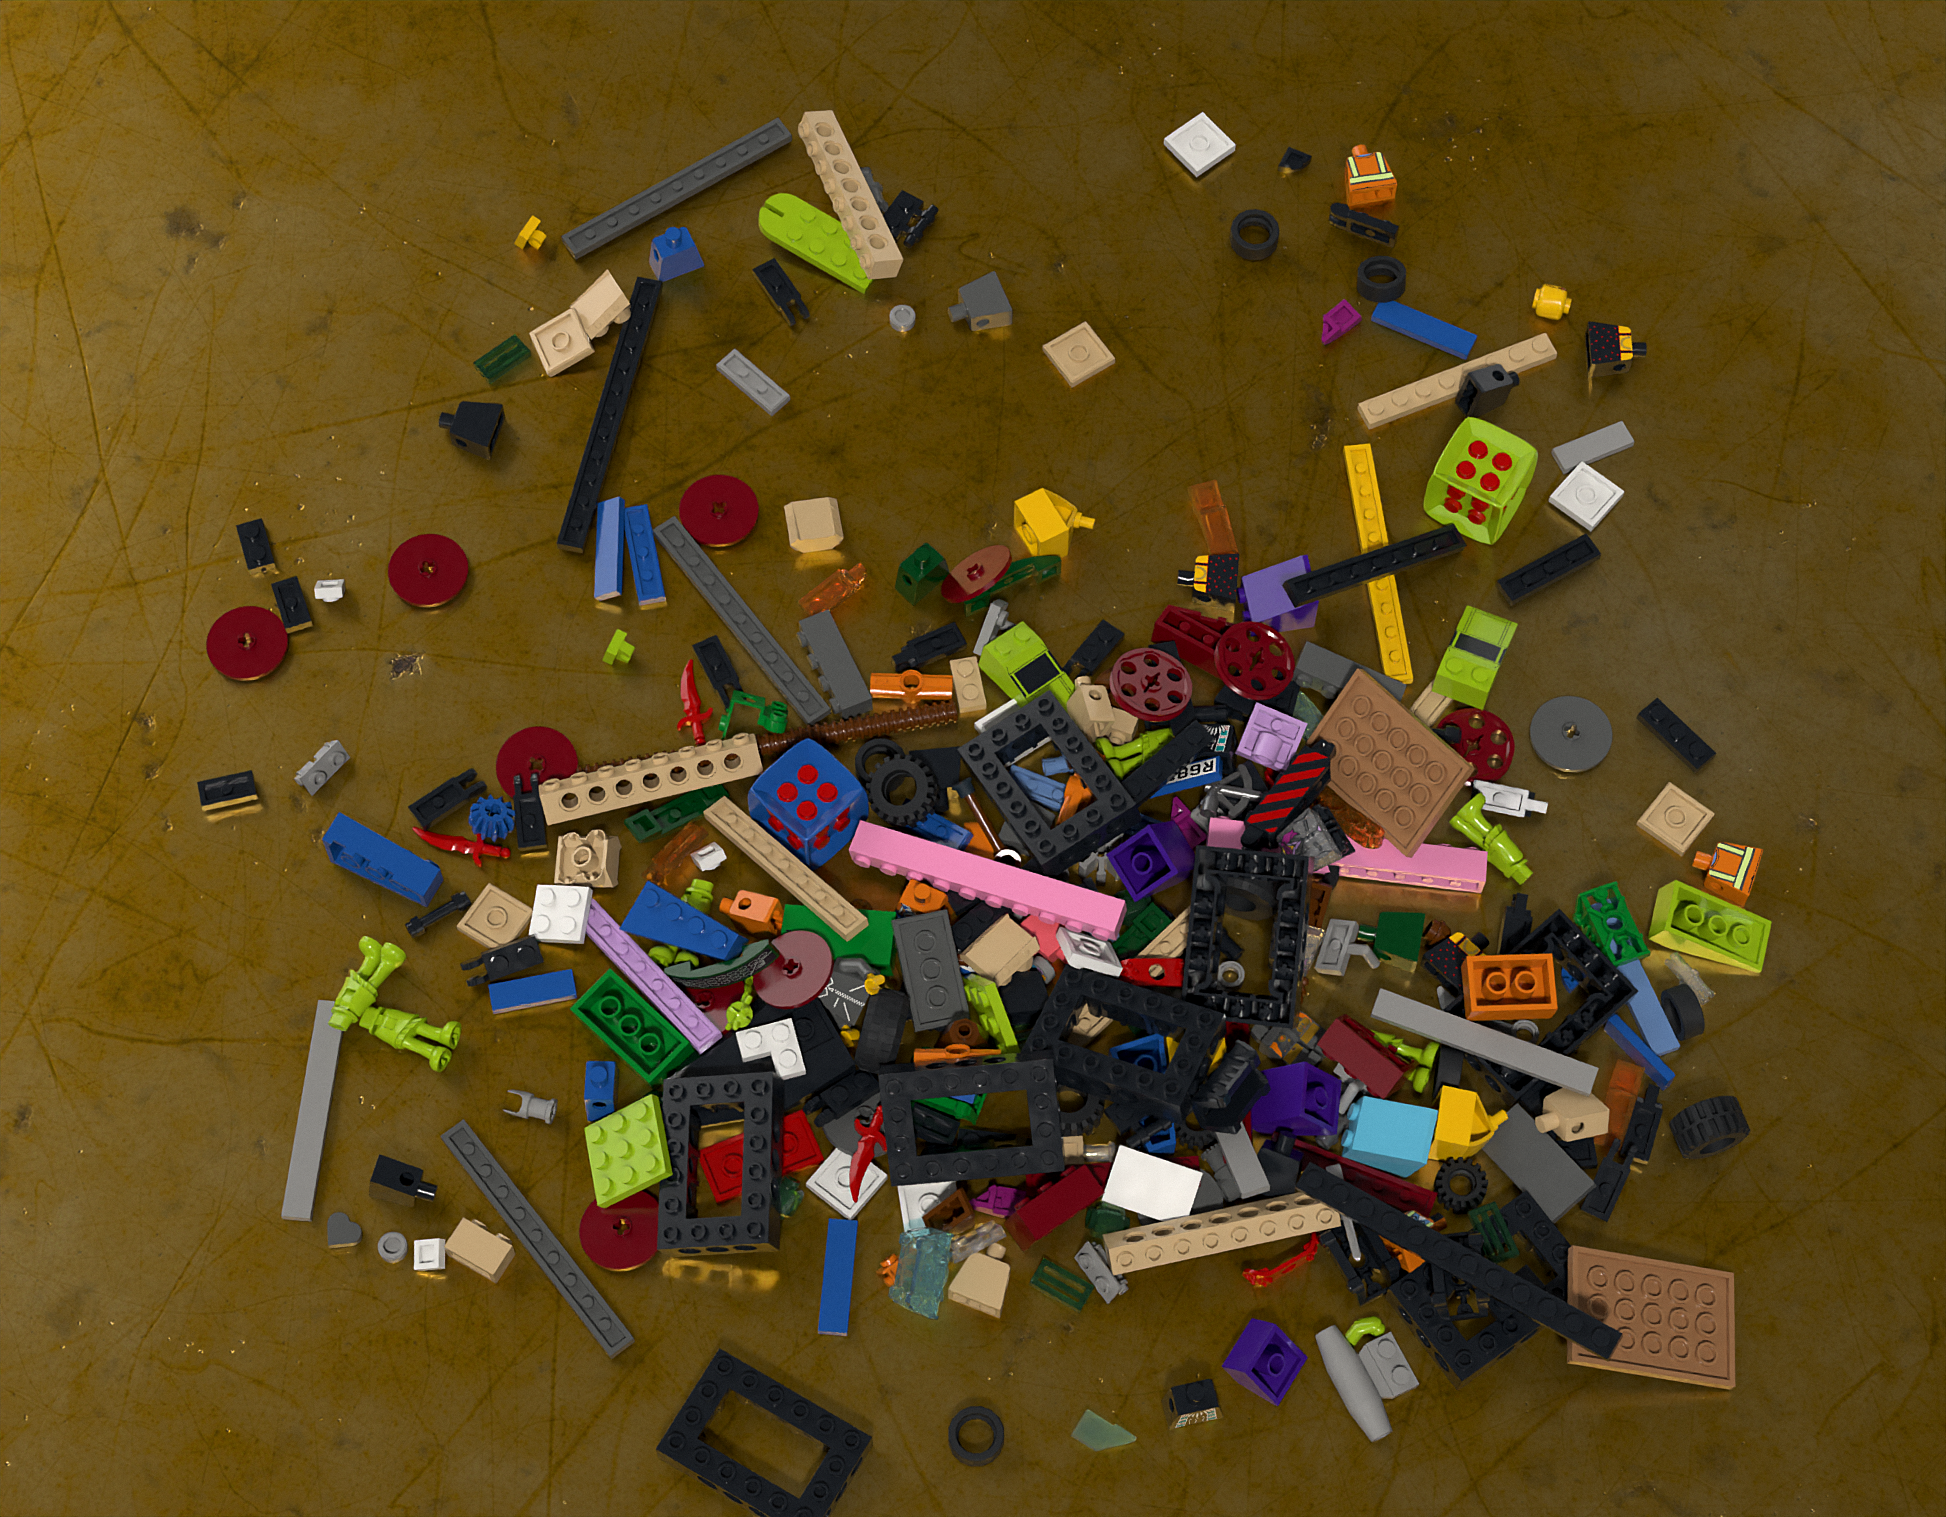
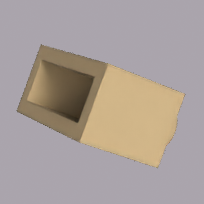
[444,1218,515,1283]

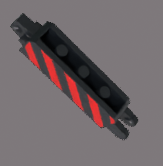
[1241,739,1336,851]

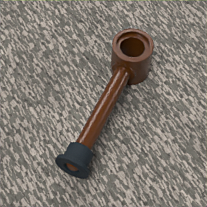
[952,777,1021,869]

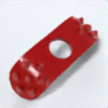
[1112,958,1185,987]
[1242,1232,1319,1287]

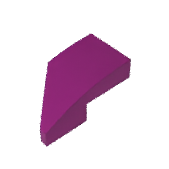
[1170,796,1207,852]

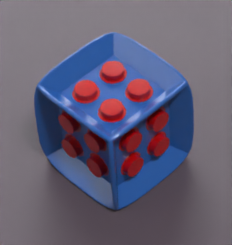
[748,738,869,871]

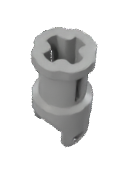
[503,1089,557,1124]

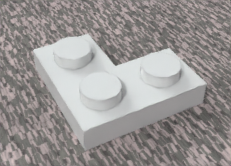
[736,1018,806,1080]

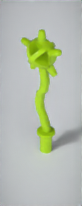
[725,940,763,1030]

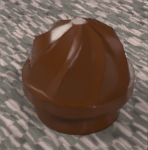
[1422,918,1451,946]

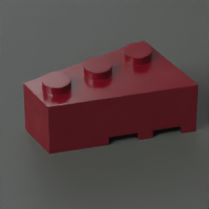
[1151,604,1250,679]
[1317,1014,1420,1099]
[1003,1164,1105,1252]

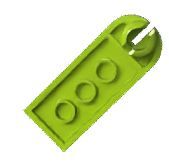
[758,193,874,294]

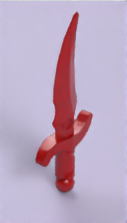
[677,659,713,746]
[412,827,511,867]
[849,1105,887,1203]

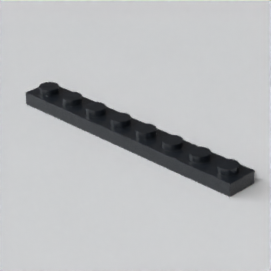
[1282,524,1467,608]

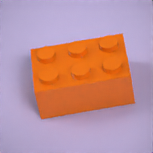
[1461,954,1558,1021]

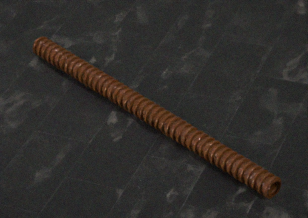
[576,699,958,788]

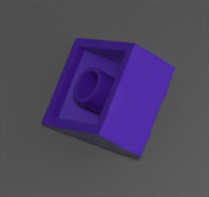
[1222,1318,1308,1406]

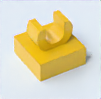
[514,215,547,250]

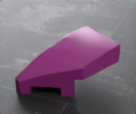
[1321,299,1362,346]
[969,1184,1027,1219]

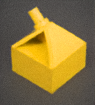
[1014,488,1096,558]
[1428,1085,1508,1162]

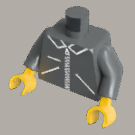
[818,957,885,1047]

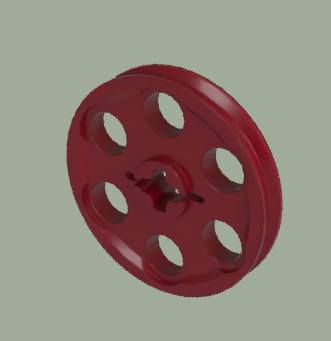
[1214,621,1295,700]
[1109,648,1192,722]
[1436,708,1515,787]

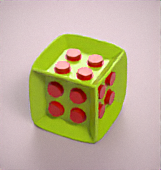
[1423,417,1538,545]

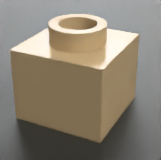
[1105,707,1139,745]

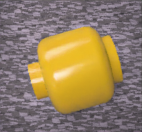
[1532,284,1572,320]

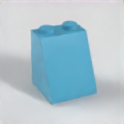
[1341,1096,1438,1178]

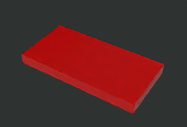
[698,1109,824,1205]

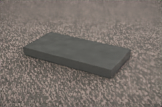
[891,909,971,1033]
[1481,1103,1596,1224]

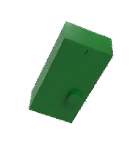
[781,904,898,977]
[570,969,695,1090]

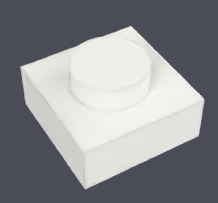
[314,579,345,602]
[690,842,727,871]
[414,1238,445,1271]

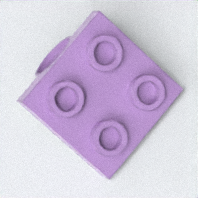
[1235,702,1307,773]

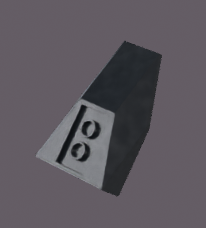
[666,997,856,1128]

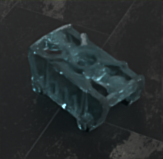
[888,1227,954,1320]

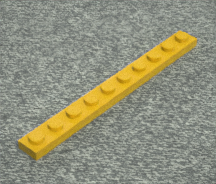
[1343,443,1413,684]

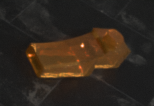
[1187,480,1239,555]
[1594,1058,1645,1151]

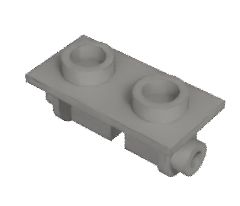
[294,740,350,796]
[1074,1241,1129,1304]

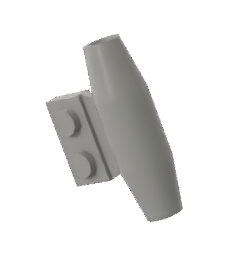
[1315,1325,1419,1442]

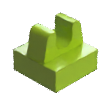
[602,629,635,665]

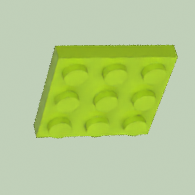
[584,1094,673,1208]

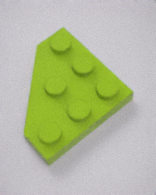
[962,973,1021,1054]

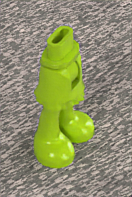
[1095,728,1172,782]
[1449,792,1533,885]
[648,879,714,969]
[328,936,407,1031]
[359,1006,462,1072]
[1369,1029,1440,1093]

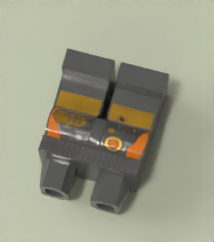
[1250,1011,1327,1067]

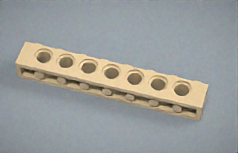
[798,110,903,280]
[538,733,764,826]
[1103,1192,1341,1275]

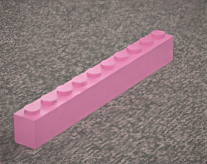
[1206,816,1488,893]
[849,820,1127,941]

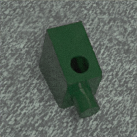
[895,543,950,606]
[1357,912,1425,973]

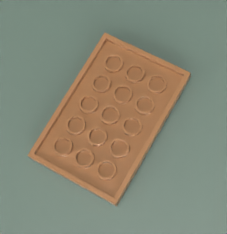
[1299,668,1475,858]
[1567,1245,1735,1390]

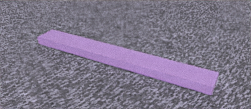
[586,898,722,1054]

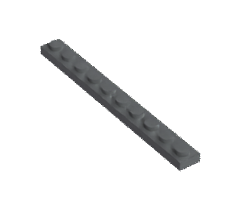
[561,118,792,260]
[653,516,831,727]
[440,1119,635,1359]

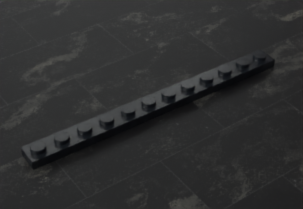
[556,277,663,554]
[951,720,1215,953]
[1295,1162,1623,1362]

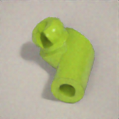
[1344,1316,1385,1348]

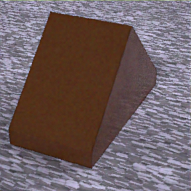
[1307,880,1333,938]
[922,1188,975,1243]

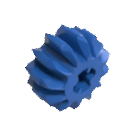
[468,794,516,842]

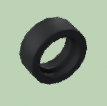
[1230,209,1280,261]
[1357,256,1406,303]
[855,739,906,792]
[1661,984,1705,1041]
[1432,1045,1464,1099]
[948,1406,1004,1467]

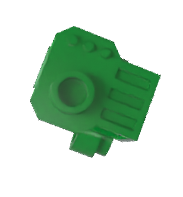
[718,690,789,739]

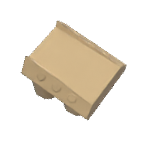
[569,269,631,341]
[784,497,844,553]
[554,829,622,887]
[960,914,1040,988]

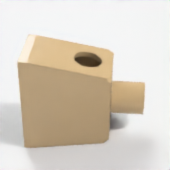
[1066,676,1116,745]
[1535,1088,1610,1142]
[948,1242,1011,1318]

